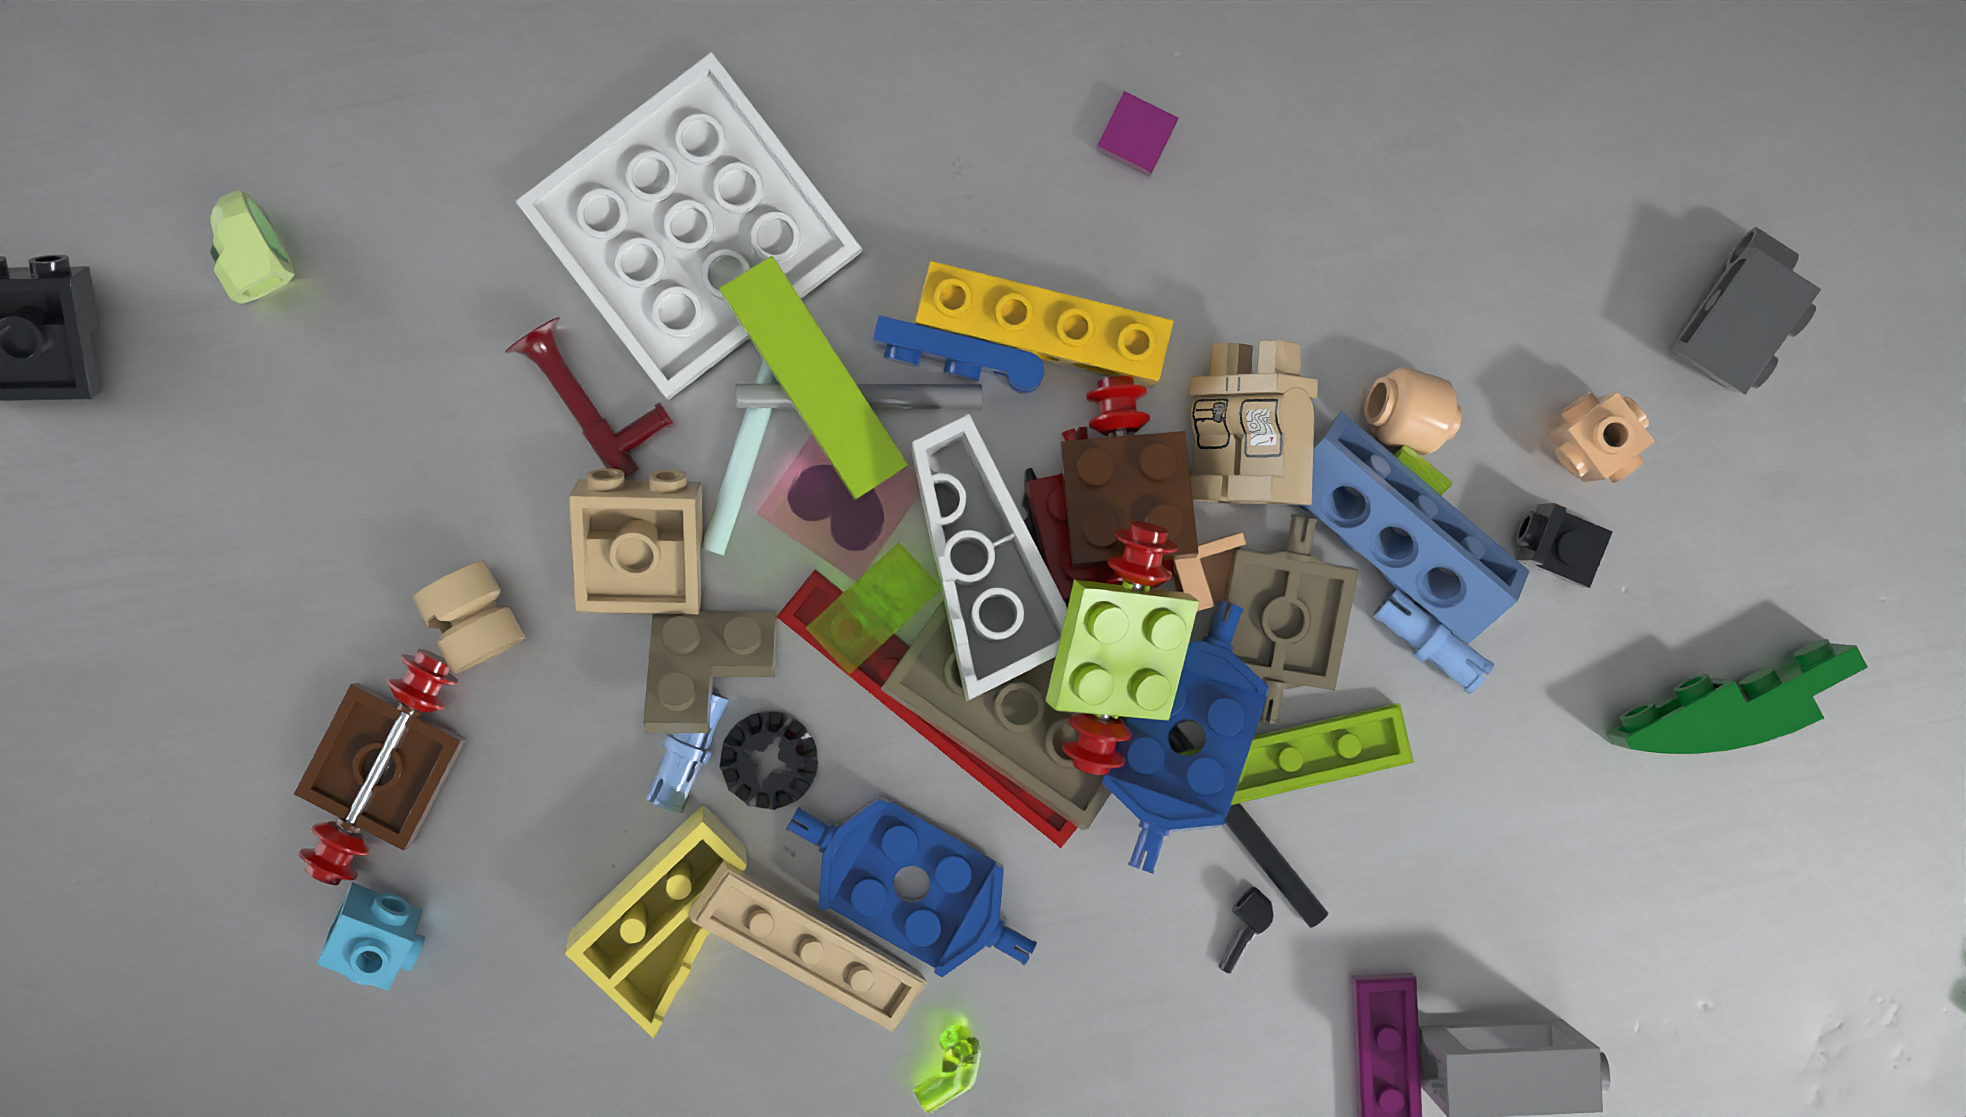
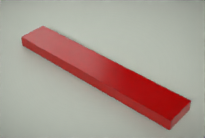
[776,569,1078,848]

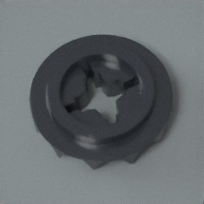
[719,711,818,810]

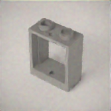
[1419,1019,1610,1117]

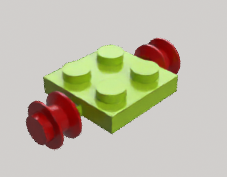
[1045,521,1199,775]

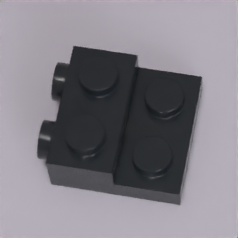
[0,255,101,401]

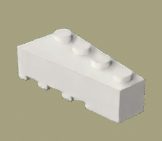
[911,414,1067,702]

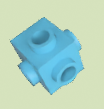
[317,882,425,991]

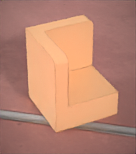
[1171,532,1246,612]

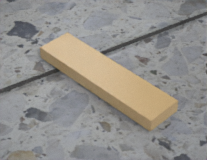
[688,861,927,1032]

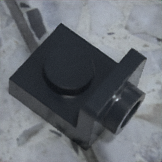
[1516,503,1613,588]

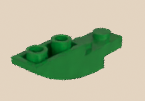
[1606,639,1868,754]

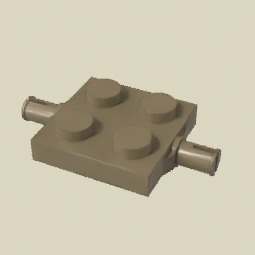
[1224,514,1359,724]

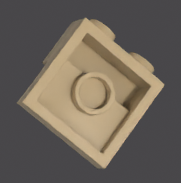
[569,468,703,615]

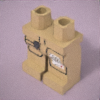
[1190,340,1318,505]

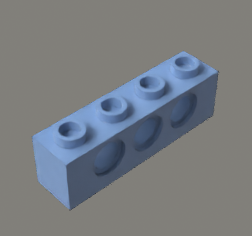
[1298,411,1530,644]

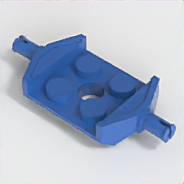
[1102,601,1270,874]
[786,796,1037,977]

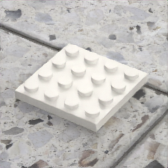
[515,52,863,399]

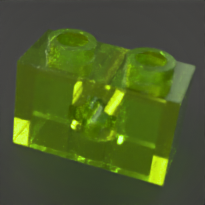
[806,542,942,675]

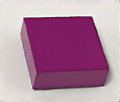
[1096,91,1179,177]

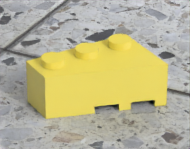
[564,804,747,1039]

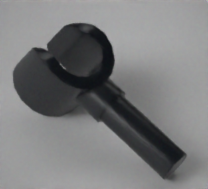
[1218,886,1274,974]

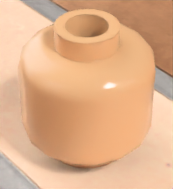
[1364,367,1462,455]

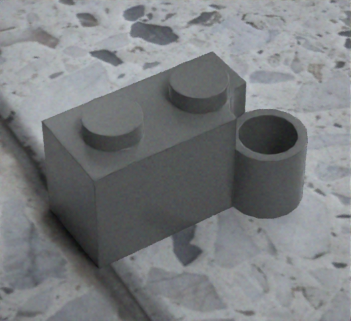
[1669,227,1821,395]

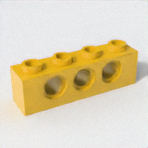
[915,261,1174,388]

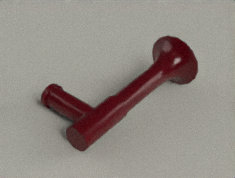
[505,317,675,478]

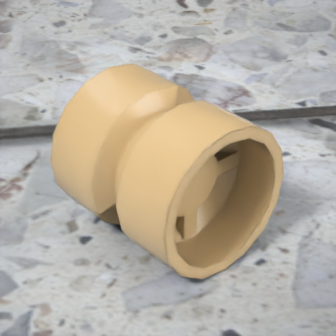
[412,560,526,675]

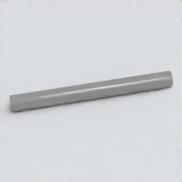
[736,383,983,409]

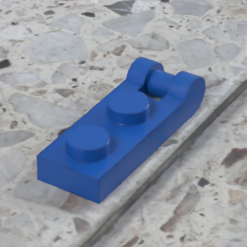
[873,315,1044,394]

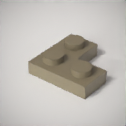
[643,611,778,733]

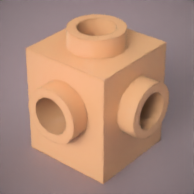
[1547,392,1655,483]

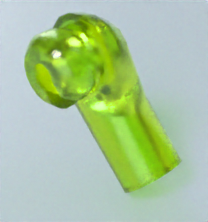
[913,1025,982,1115]

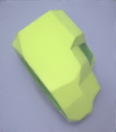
[210,191,295,304]

